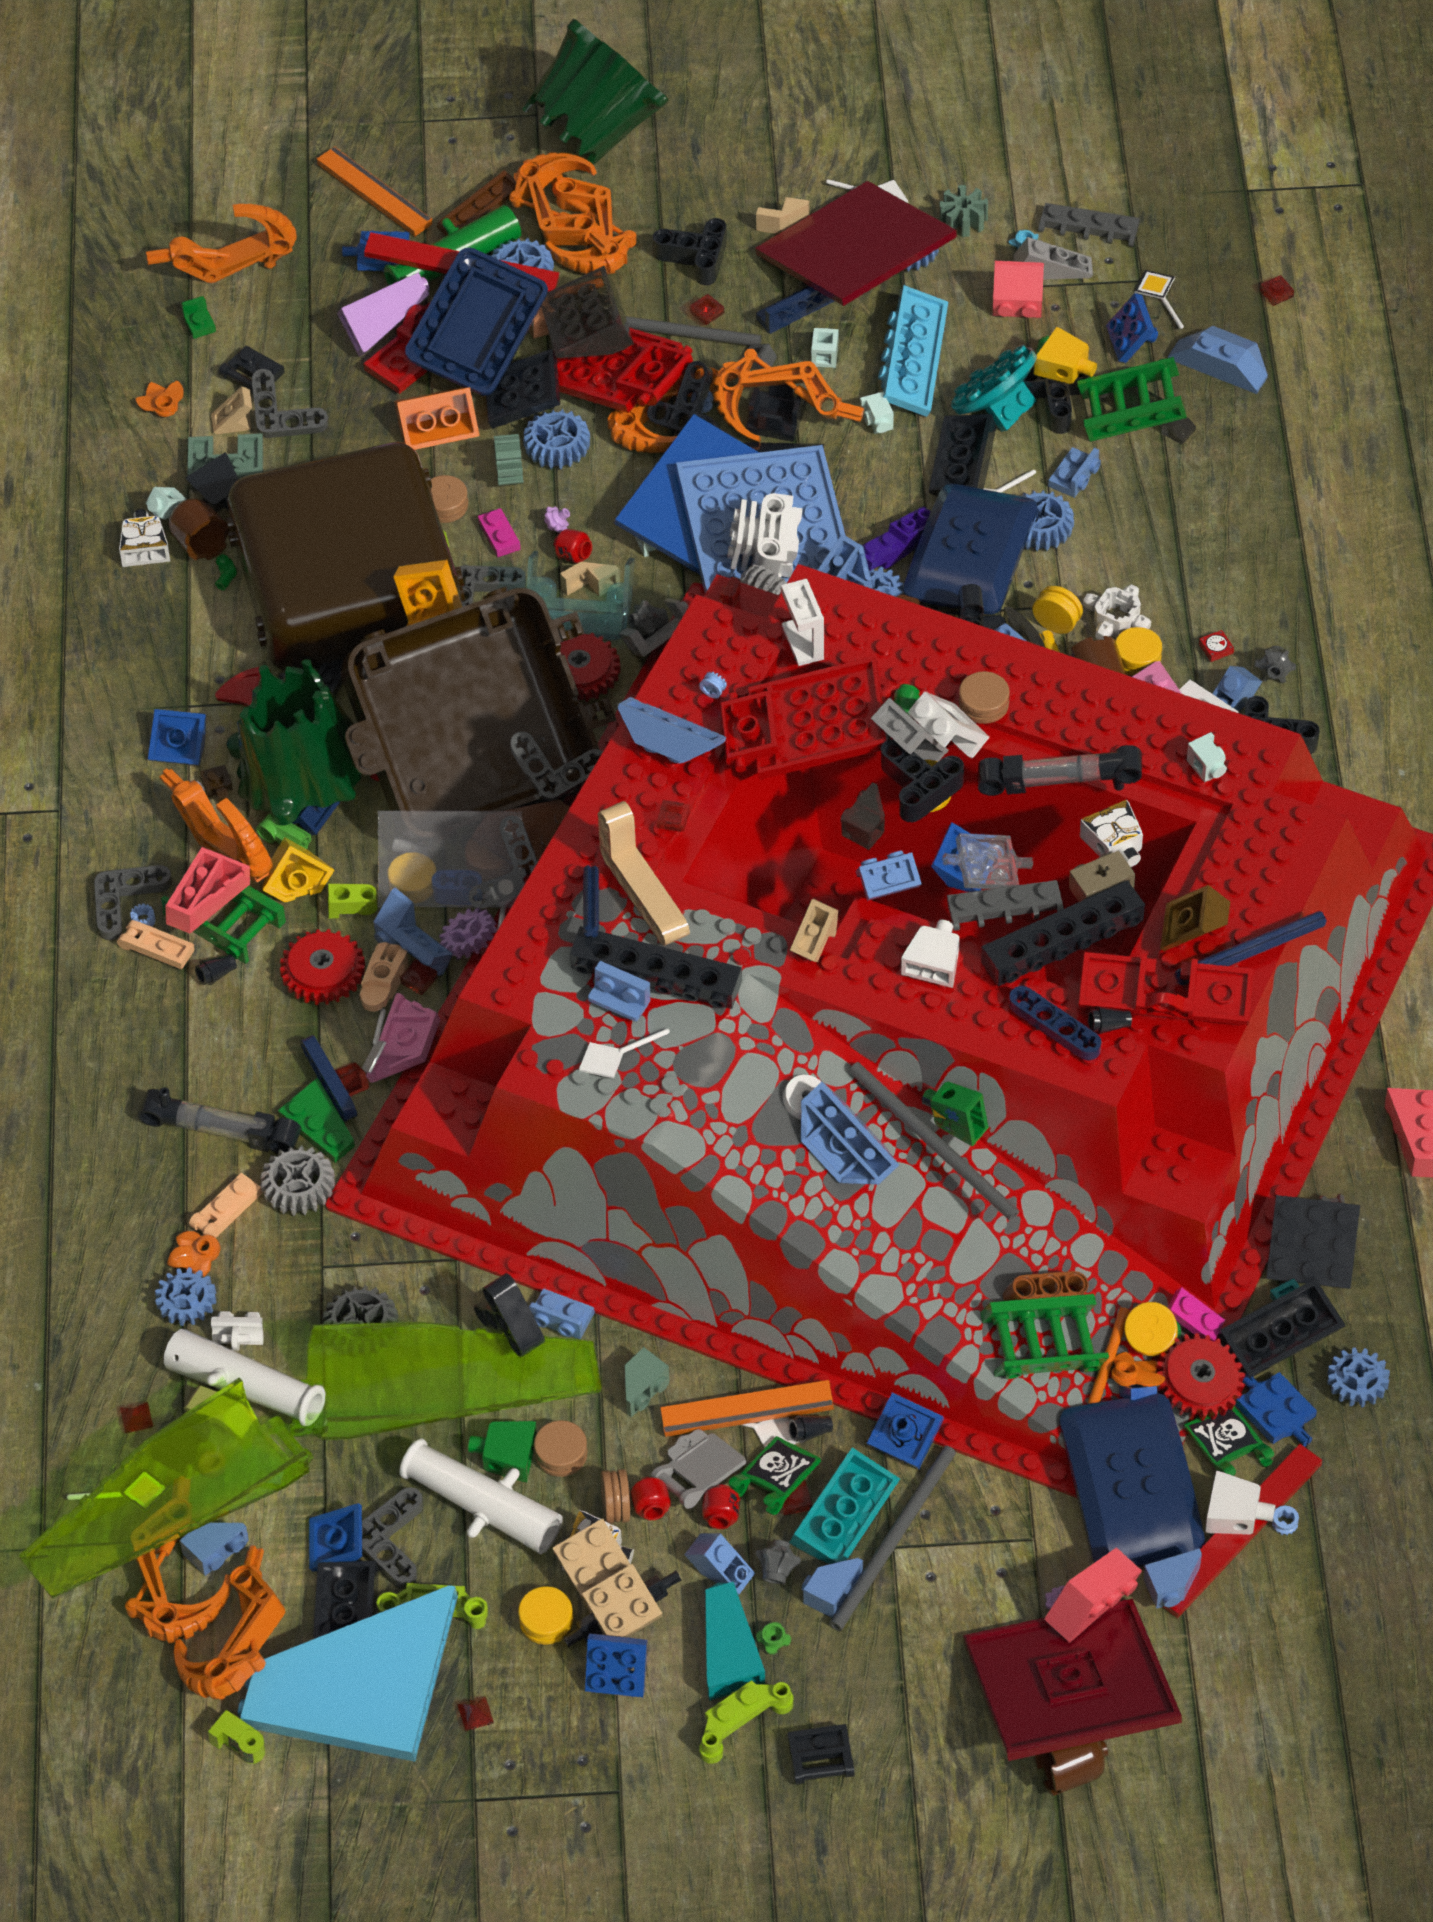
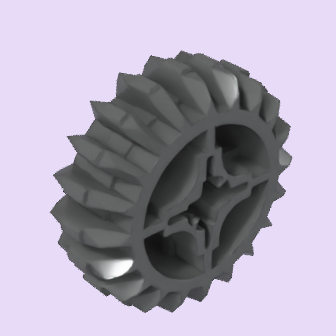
[323,1284,399,1357]

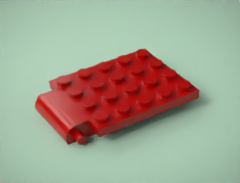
[554,315,693,413]
[720,656,888,780]

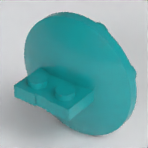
[951,344,1037,432]

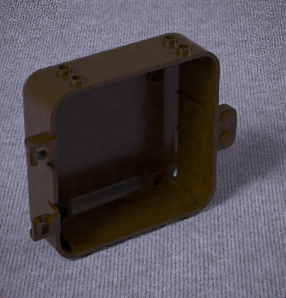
[226,442,465,670]
[341,587,617,842]

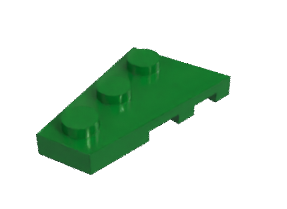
[278,1077,355,1163]

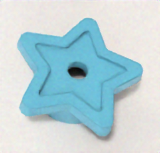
[1009,230,1039,249]

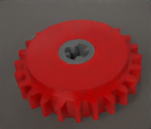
[560,633,620,702]
[280,929,365,1005]
[1155,1333,1245,1421]

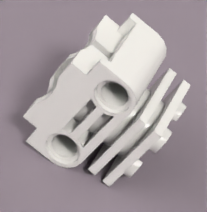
[727,493,802,578]

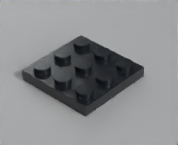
[486,348,560,429]
[1266,1195,1360,1289]

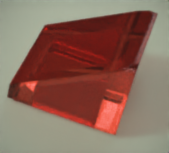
[335,1062,369,1097]

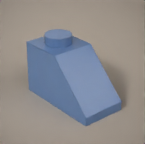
[374,888,416,945]
[1144,1548,1202,1609]
[801,1558,863,1618]

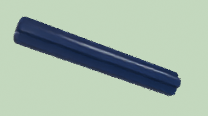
[583,865,599,938]

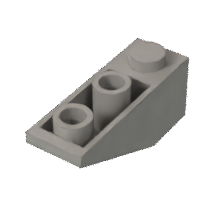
[1014,237,1093,280]

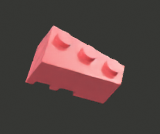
[166,847,250,934]
[1384,1088,1433,1178]
[1044,1547,1142,1643]

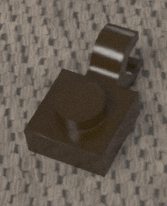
[200,764,233,803]

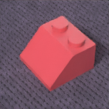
[993,261,1044,318]

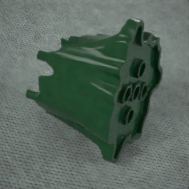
[521,18,669,173]
[226,660,361,825]

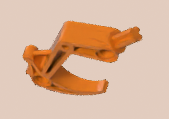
[509,152,613,254]
[545,174,636,275]
[146,204,297,283]
[712,349,864,443]
[608,367,738,453]
[159,768,273,882]
[125,1477,232,1643]
[174,1545,286,1699]

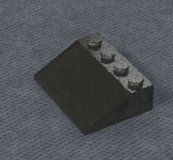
[541,266,634,358]

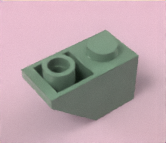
[625,1347,670,1417]

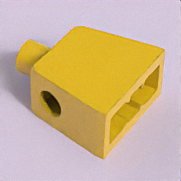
[1034,327,1097,384]

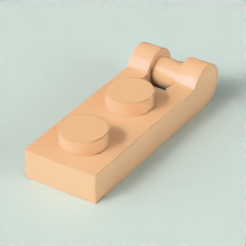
[117,920,195,970]
[189,1173,262,1238]

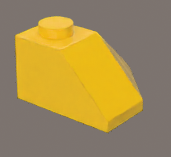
[262,837,334,902]

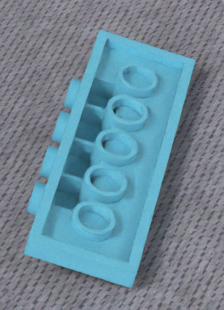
[878,285,948,417]

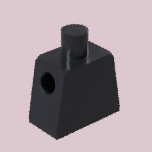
[186,452,239,513]

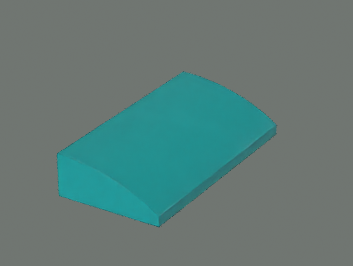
[789,1447,900,1564]

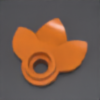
[136,381,184,417]
[167,1231,220,1277]
[1111,1352,1165,1387]

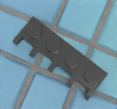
[1038,203,1140,247]
[947,880,1064,931]

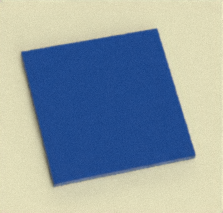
[614,414,759,575]

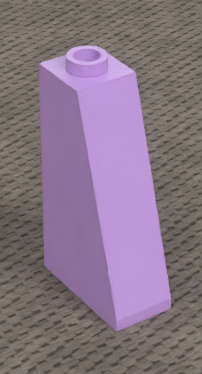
[337,272,430,357]

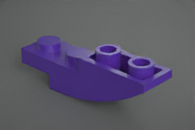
[862,506,931,571]

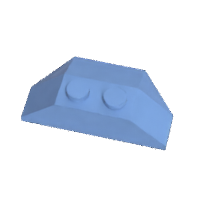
[1168,326,1268,394]
[818,534,872,588]
[618,697,726,763]
[801,1081,900,1185]

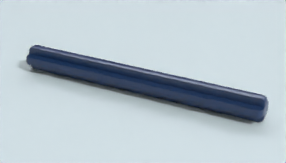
[1174,911,1327,985]

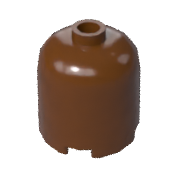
[168,498,229,561]
[1071,636,1126,675]
[1034,1740,1108,1796]

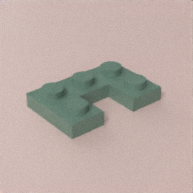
[188,433,263,479]

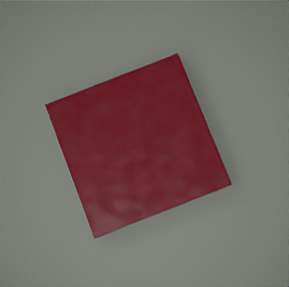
[755,181,957,306]
[963,1598,1182,1761]

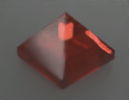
[120,1401,153,1434]
[457,1696,494,1731]

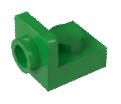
[181,296,216,339]

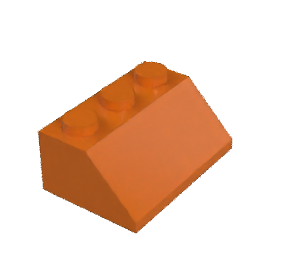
[394,387,480,450]

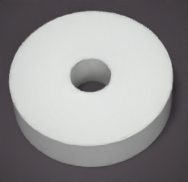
[782,1075,821,1120]

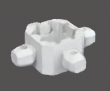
[1083,584,1151,640]

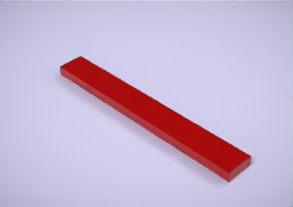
[364,232,559,297]
[1163,1444,1322,1618]

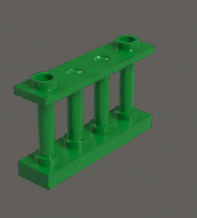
[1077,357,1187,442]
[161,886,286,964]
[980,1294,1109,1379]

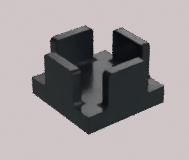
[746,384,806,442]

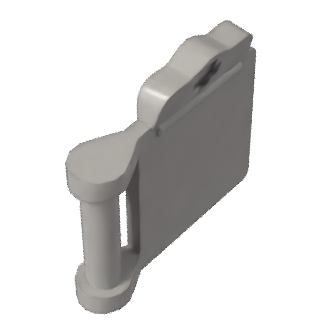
[650,1429,746,1509]

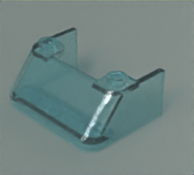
[527,551,634,640]

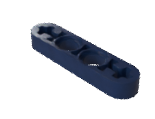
[1009,986,1101,1060]
[300,1035,357,1122]

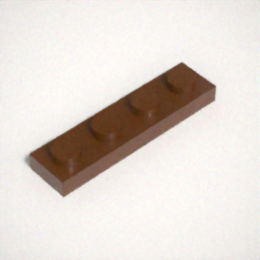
[437,170,516,236]

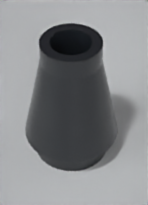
[195,954,237,985]
[1088,1006,1132,1034]
[788,1415,833,1443]

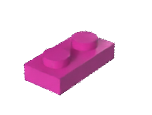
[478,508,521,558]
[1167,1288,1225,1341]

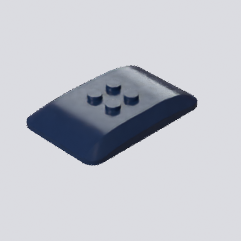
[405,247,548,395]
[903,484,1038,615]
[1059,1393,1205,1567]

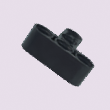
[653,218,727,285]
[647,361,720,432]
[1023,365,1089,434]
[957,584,1006,630]
[1244,696,1320,754]
[881,739,964,823]
[474,1273,545,1357]

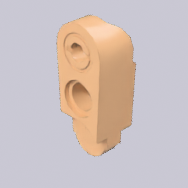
[359,942,409,1012]

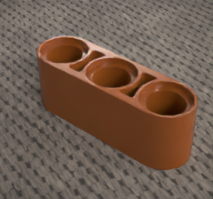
[1003,1271,1089,1301]

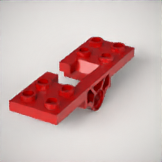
[363,302,431,394]
[1078,952,1254,1026]

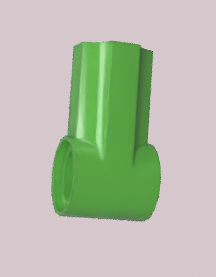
[256,814,311,849]

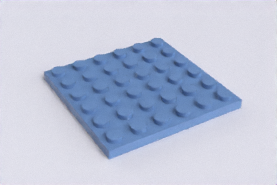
[675,445,845,593]

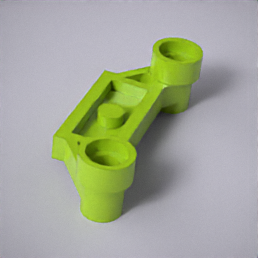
[377,1583,488,1629]
[699,1680,794,1764]

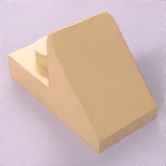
[211,386,252,434]
[790,899,838,962]

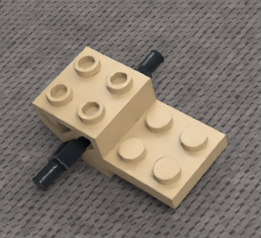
[553,1518,682,1648]

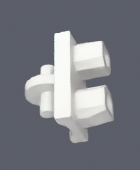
[211,1311,264,1351]

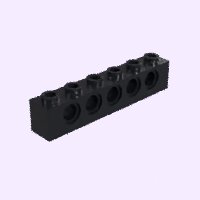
[981,880,1145,987]
[570,926,742,1009]

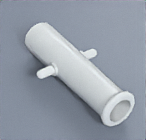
[164,1329,325,1426]
[399,1438,563,1555]

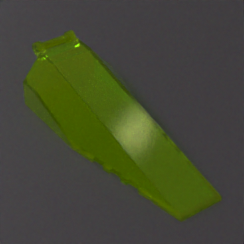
[290,1322,602,1440]
[18,1377,314,1599]

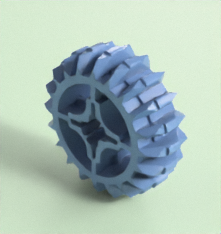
[491,238,554,271]
[523,408,590,469]
[1022,490,1074,552]

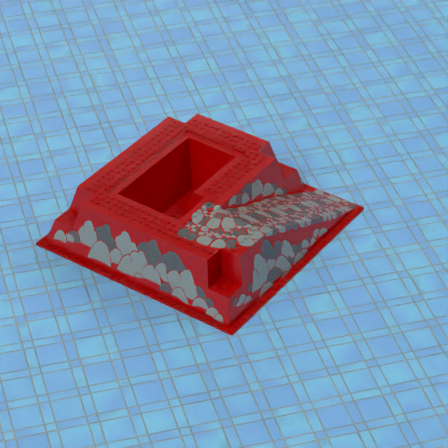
[326,564,1433,1498]

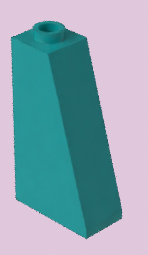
[705,1582,765,1701]

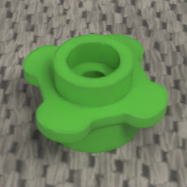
[756,1622,791,1655]

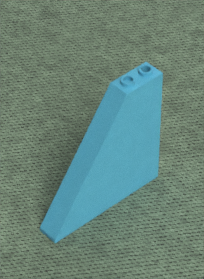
[238,1585,458,1762]

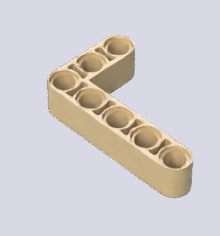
[598,801,690,946]

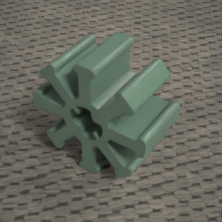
[939,185,988,237]
[494,434,524,486]

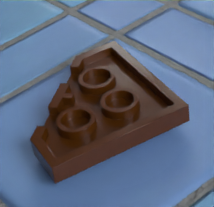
[471,799,570,876]

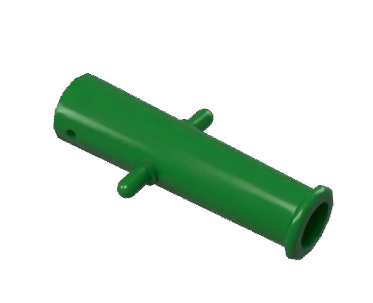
[383,205,522,286]

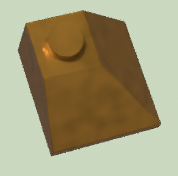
[1160,885,1230,951]

